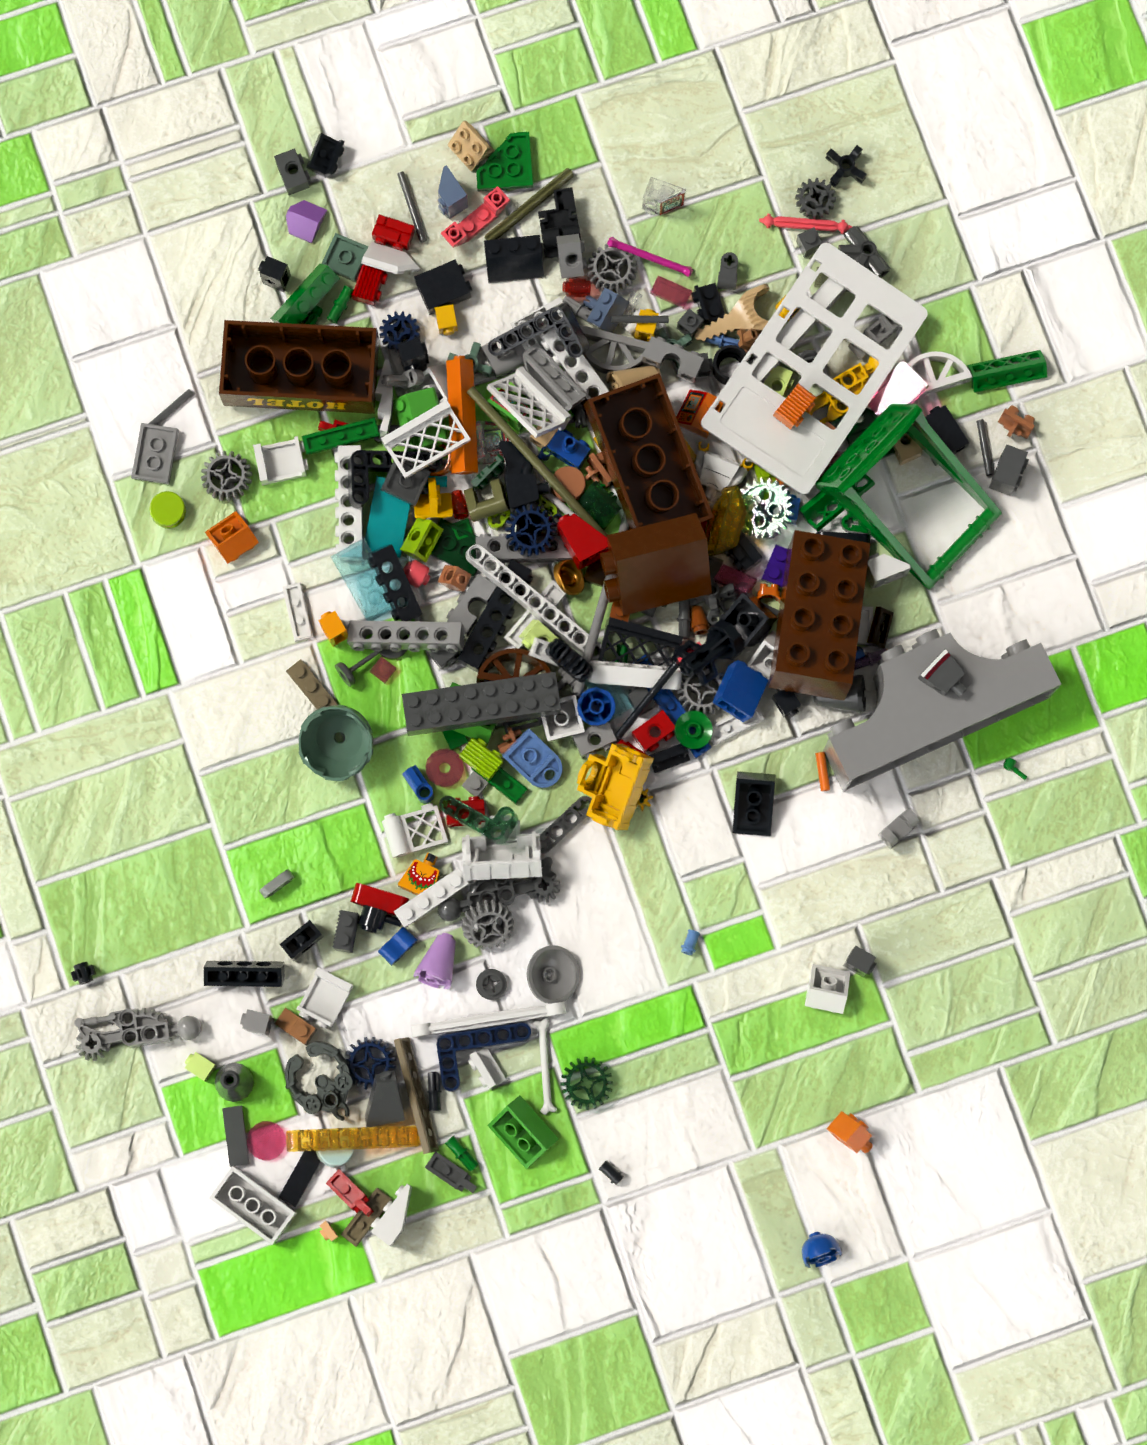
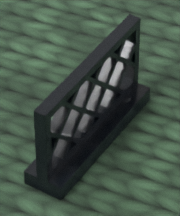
[598,617,683,666]

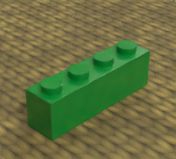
[270,264,340,324]

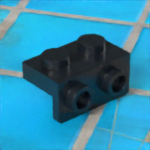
[306,133,345,177]

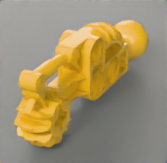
[805,356,879,424]

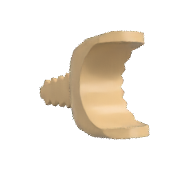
[695,284,785,342]

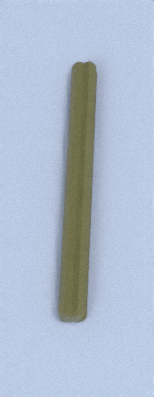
[485,168,574,240]

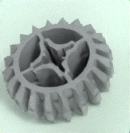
[587,244,637,293]
[201,451,252,502]
[677,666,723,715]
[461,899,514,950]

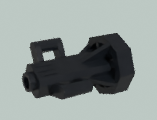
[675,619,745,686]

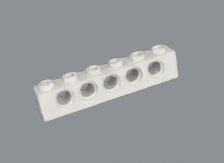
[540,327,609,401]
[335,445,363,561]

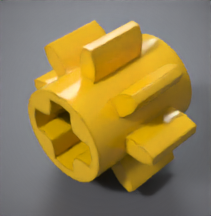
[636,788,653,811]

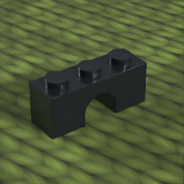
[397,337,429,372]

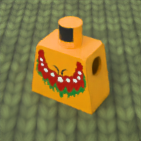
[398,853,440,895]

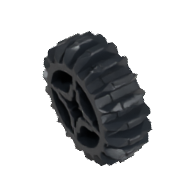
[545,638,593,682]

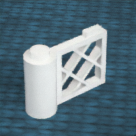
[382,803,448,858]

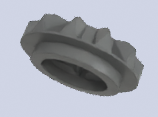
[476,969,507,1000]

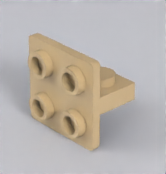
[448,121,495,171]

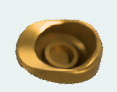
[553,559,584,595]

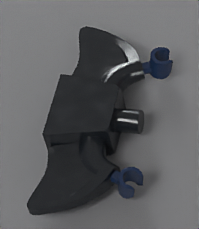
[499,441,562,545]

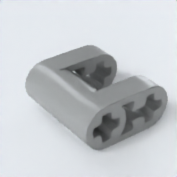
[481,334,525,378]

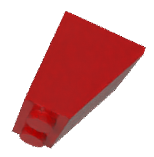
[557,514,609,570]

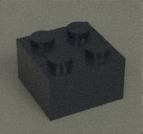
[721,592,778,647]

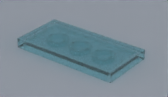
[330,538,401,621]

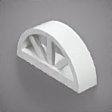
[897,351,972,403]

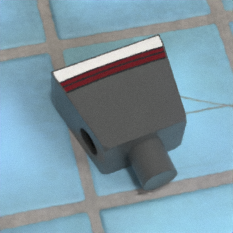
[918,649,967,697]

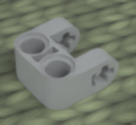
[878,808,920,849]

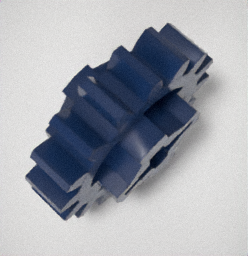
[379,311,420,353]

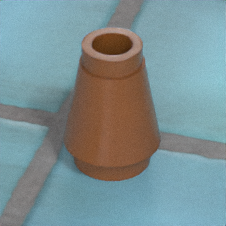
[691,606,710,635]

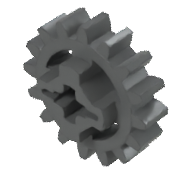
[795,178,836,219]

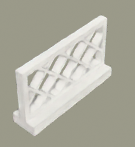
[486,367,571,438]
[381,400,471,479]

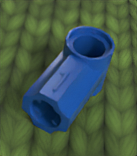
[402,765,434,804]

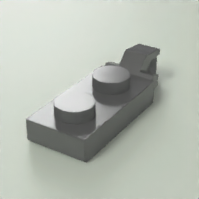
[425,1151,477,1193]

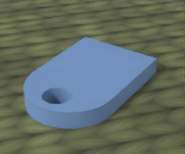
[502,728,562,788]

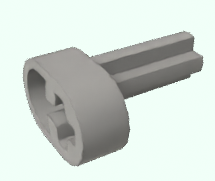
[381,369,424,389]

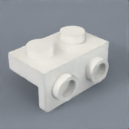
[468,1047,506,1090]

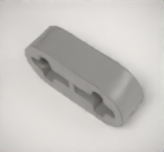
[259,869,294,899]

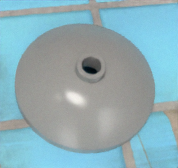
[526,945,579,1004]

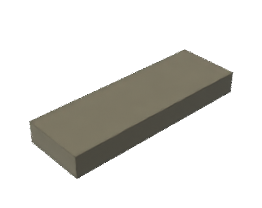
[341,1188,393,1247]

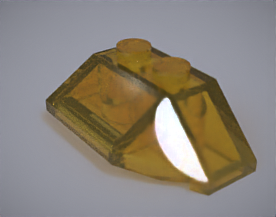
[704,485,747,556]

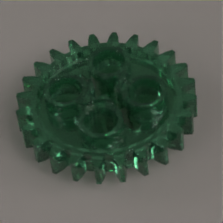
[733,478,795,540]

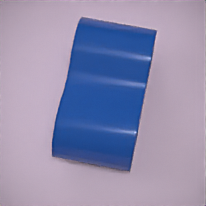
[378,927,418,966]

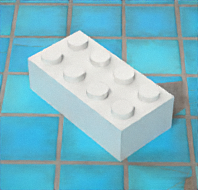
[209,1166,297,1245]

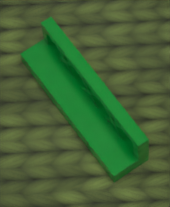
[967,350,1047,393]
[799,474,875,532]

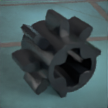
[71,962,96,985]

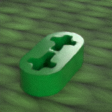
[841,514,870,535]

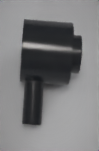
[358,905,402,934]

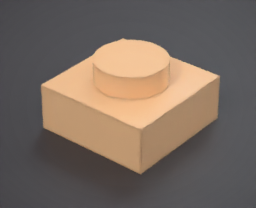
[319,1221,339,1241]

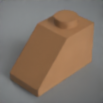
[274,1008,317,1046]

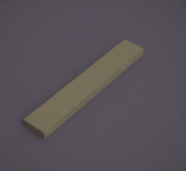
[394,1037,439,1154]

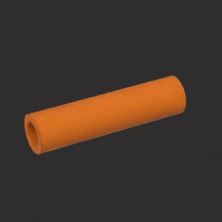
[815,752,830,792]

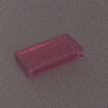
[650,276,692,309]
[714,564,757,594]

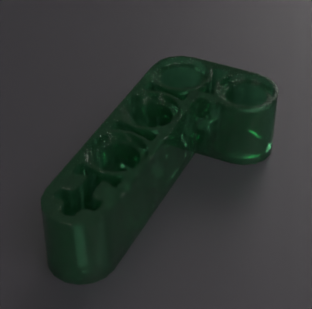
[439,796,518,845]

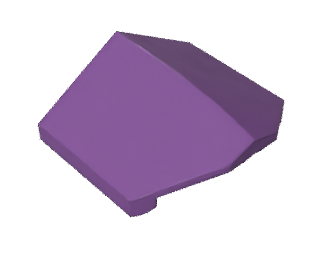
[286,200,327,244]

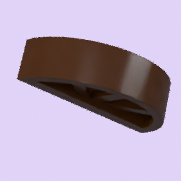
[477,648,551,683]

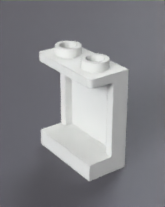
[253,436,309,486]
[296,967,353,1029]

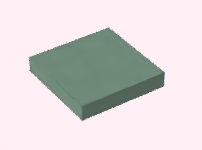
[321,233,368,282]

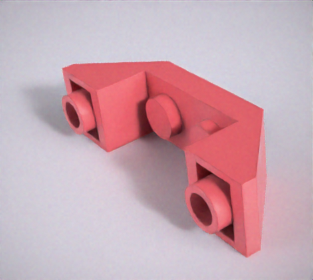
[441,186,510,248]

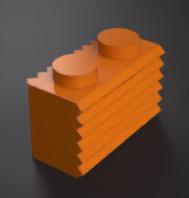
[773,383,816,430]

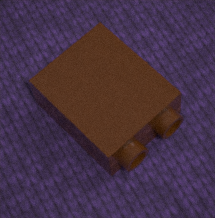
[600,513,712,616]

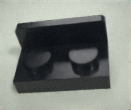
[691,283,725,326]

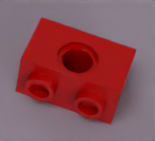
[631,710,675,753]

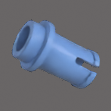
[681,929,700,956]

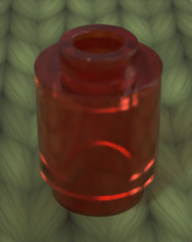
[562,278,591,297]

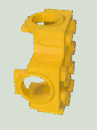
[577,744,654,830]

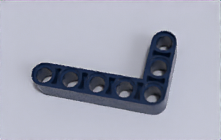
[436,1023,531,1092]

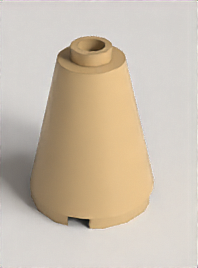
[607,365,661,391]

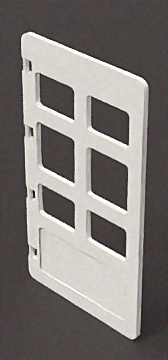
[701,243,928,495]

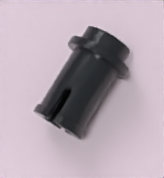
[598,1160,624,1185]

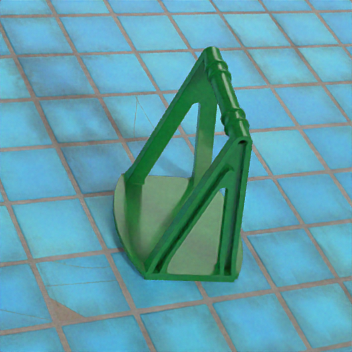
[815,403,1002,590]

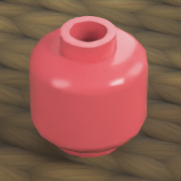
[403,560,431,588]

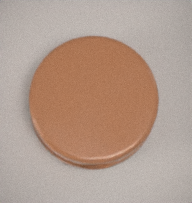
[551,466,586,503]

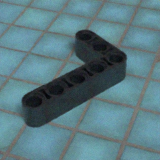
[488,303,589,358]
[348,450,443,508]

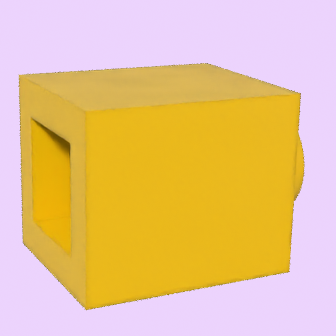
[435,304,458,336]

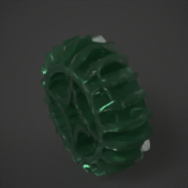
[560,1057,613,1110]

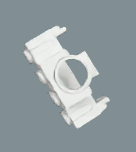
[462,815,542,881]

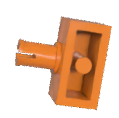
[826,1111,873,1153]

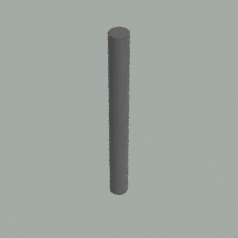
[397,171,427,243]

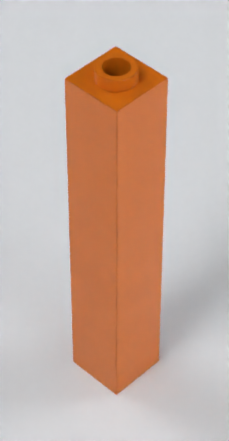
[446,356,478,475]

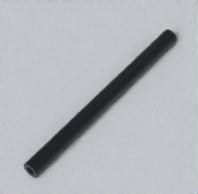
[615,661,680,740]

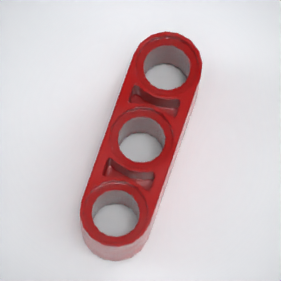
[350,883,409,916]

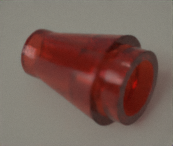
[451,490,469,520]

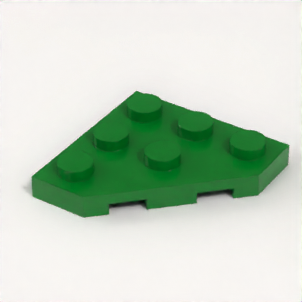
[476,132,533,191]

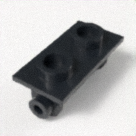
[648,744,691,773]

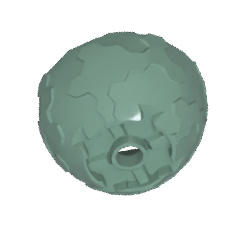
[299,705,373,781]

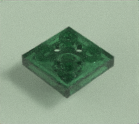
[578,481,622,530]

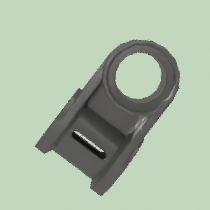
[717,252,738,290]

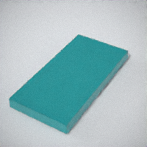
[363,476,411,558]

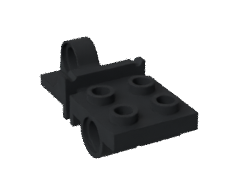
[538,187,583,259]

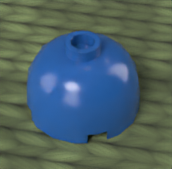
[577,687,616,726]
[802,1232,842,1268]

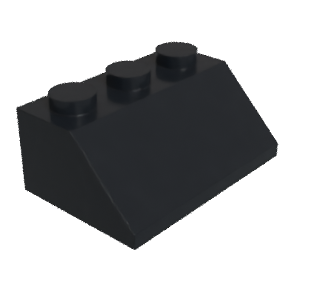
[484,235,544,283]

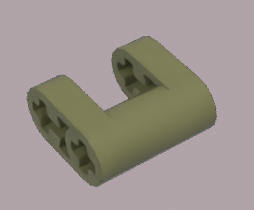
[464,478,509,522]

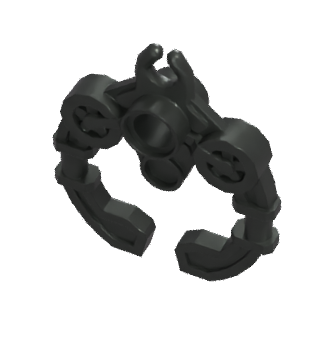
[285,1041,356,1121]

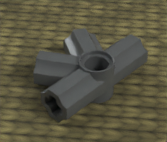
[838,226,890,278]

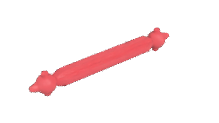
[759,213,852,234]

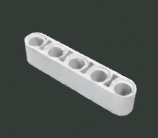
[587,661,682,690]

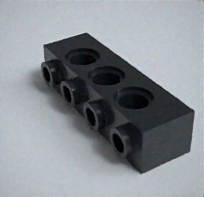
[367,544,423,621]
[204,961,285,987]

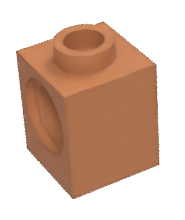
[438,565,472,592]

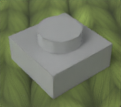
[462,771,489,796]

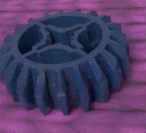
[505,505,556,557]
[345,1037,396,1090]

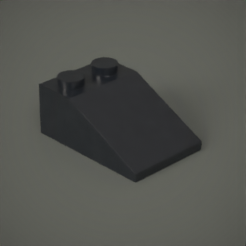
[732,771,776,836]

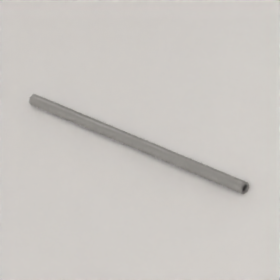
[572,513,629,696]

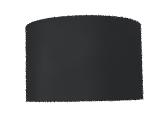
[712,345,749,385]

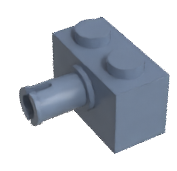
[583,288,630,333]

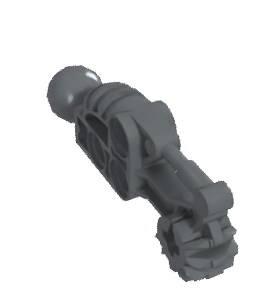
[437,857,560,921]

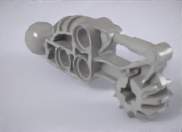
[74,1008,201,1061]

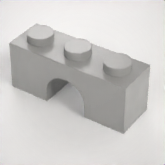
[642,336,704,383]
[446,574,497,636]

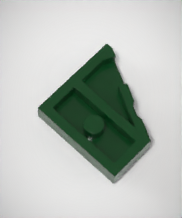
[471,454,505,492]

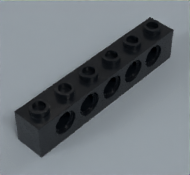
[457,559,533,672]

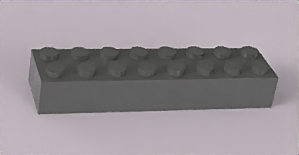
[402,672,561,736]

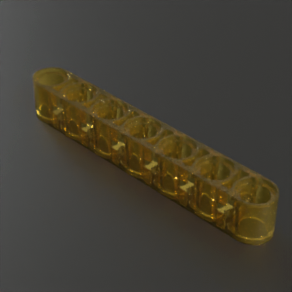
[286,1125,421,1152]

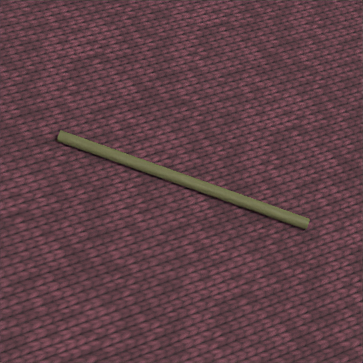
[467,386,608,537]

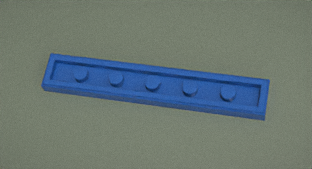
[633,655,712,759]

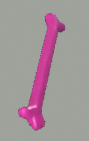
[607,237,693,277]

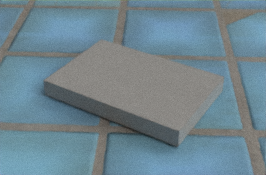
[131,423,179,485]

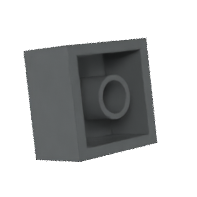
[989,444,1029,496]

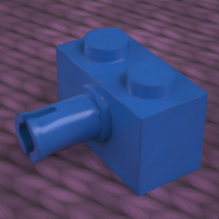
[547,429,591,470]

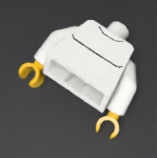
[694,441,753,499]

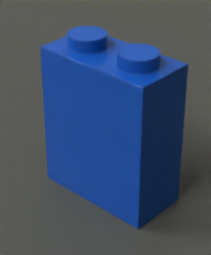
[712,660,768,722]

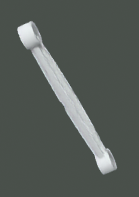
[411,1002,566,1038]

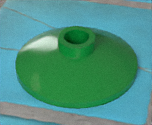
[675,711,713,749]

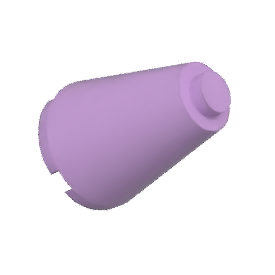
[413,933,456,989]

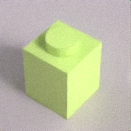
[185,1052,217,1082]

